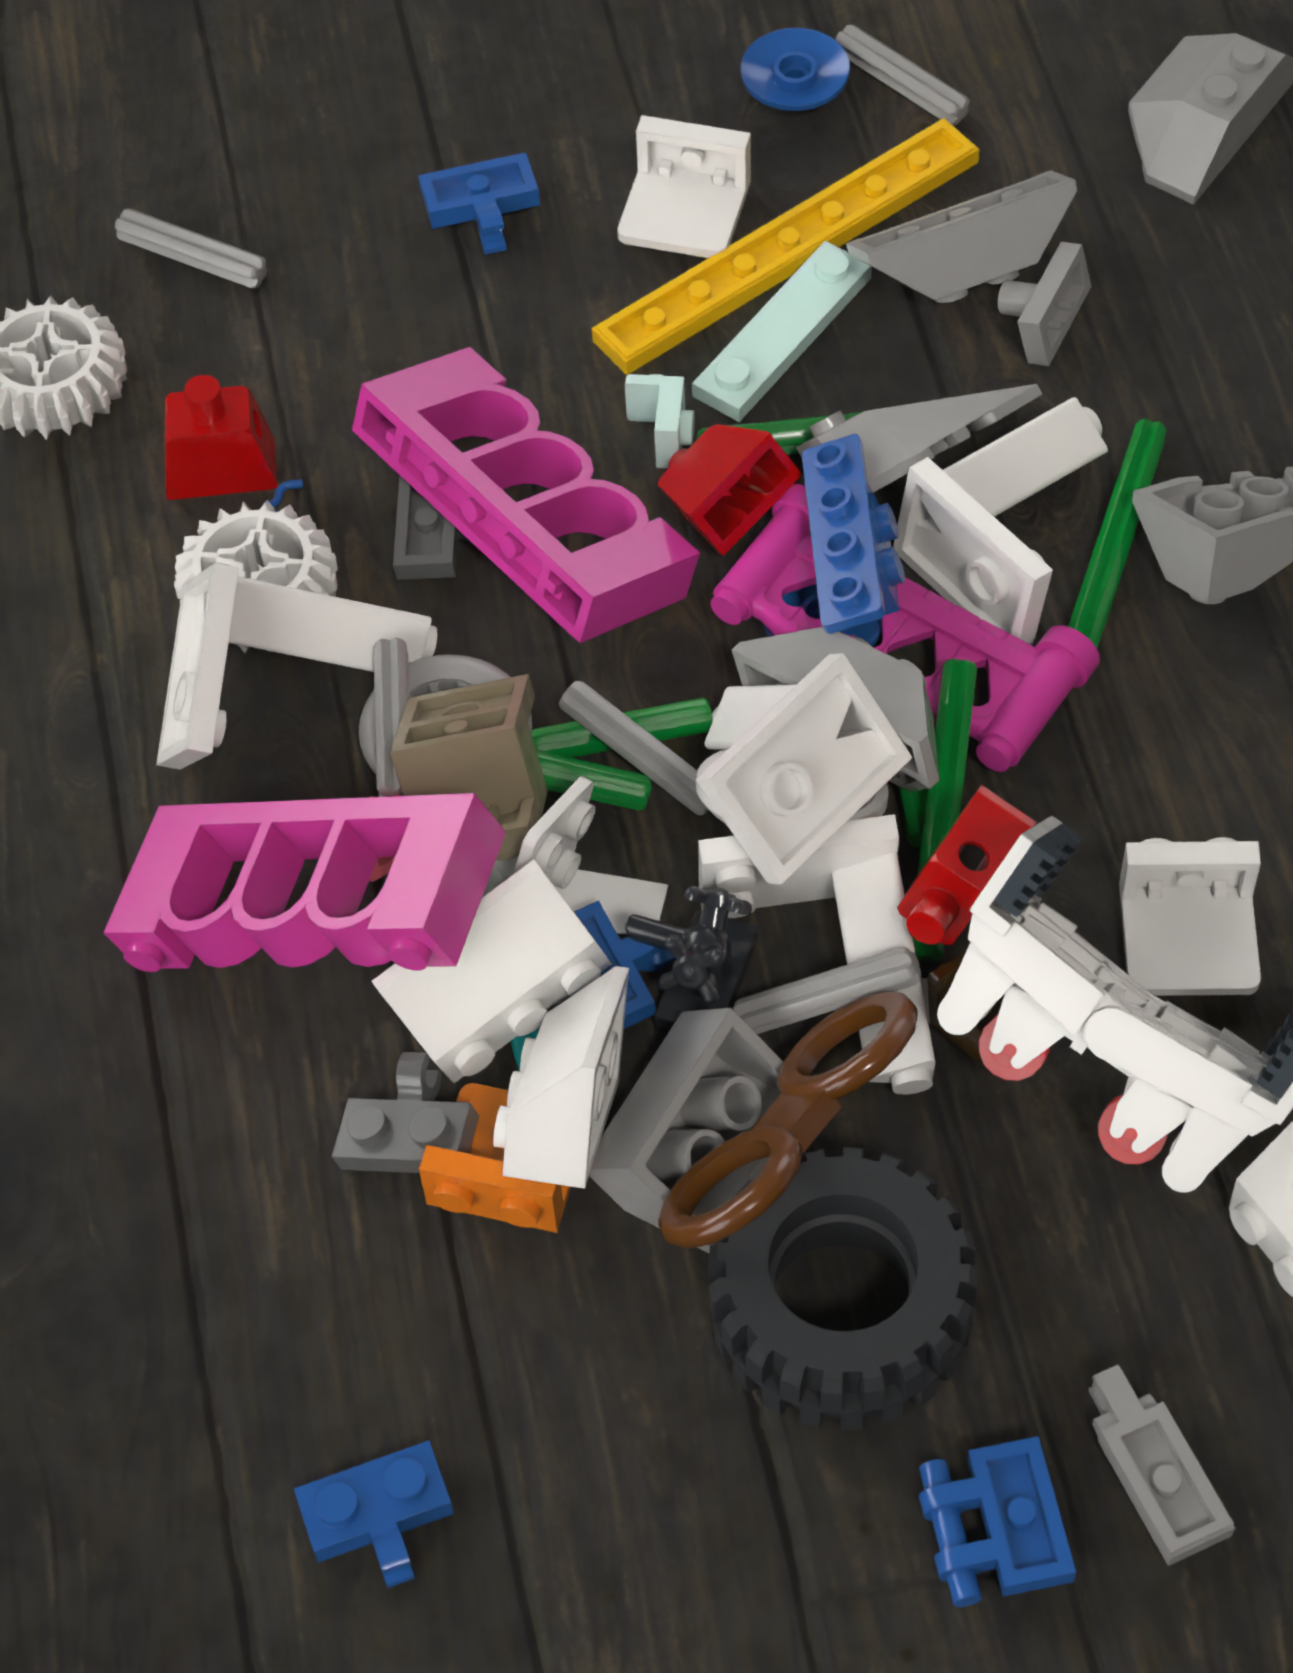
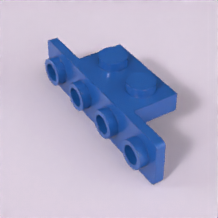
[802,433,905,634]

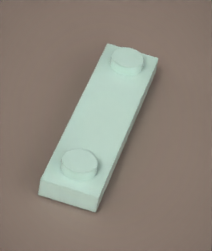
[692,241,872,422]

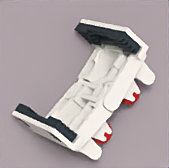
[938,816,1293,1192]

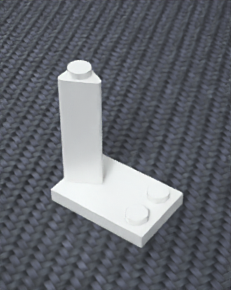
[893,397,1108,646]
[156,563,437,769]
[695,653,913,884]
[698,814,935,1094]

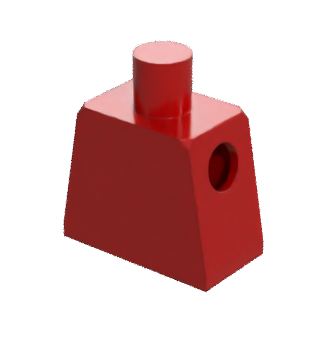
[164,375,278,500]
[658,424,802,556]
[897,785,1037,945]

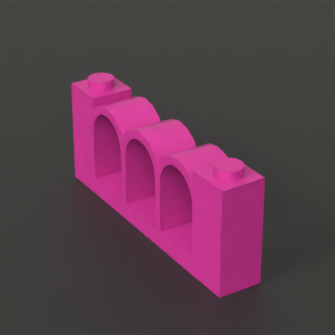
[352,347,700,643]
[103,793,506,972]

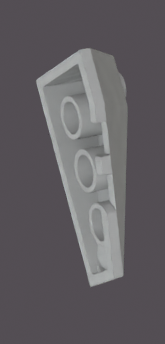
[796,384,1042,492]
[1132,467,1293,604]

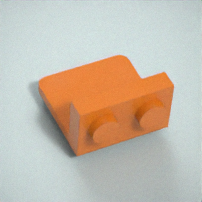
[419,1083,571,1233]

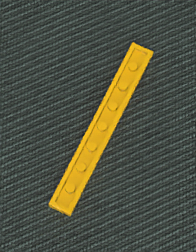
[592,118,979,375]

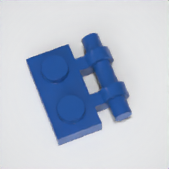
[919,1436,1076,1607]

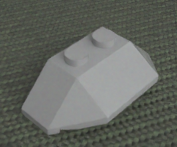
[1128,33,1293,205]
[846,170,1077,303]
[732,627,939,792]

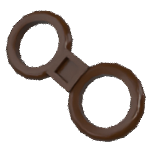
[658,991,918,1249]

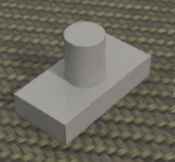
[998,242,1092,366]

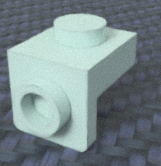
[625,374,695,469]

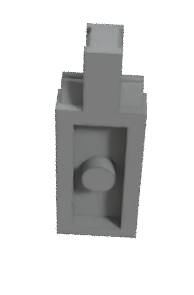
[1089,1364,1235,1566]

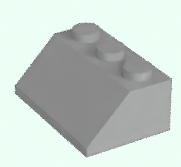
[589,1008,783,1253]

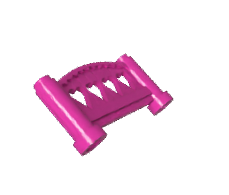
[711,484,1100,772]

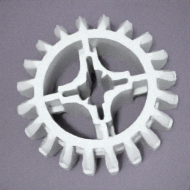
[0,295,127,440]
[174,500,338,653]

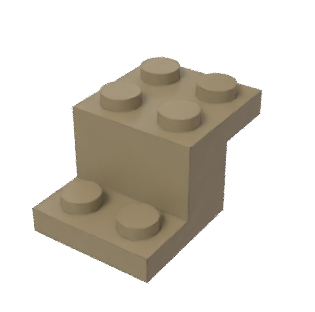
[390,674,548,861]

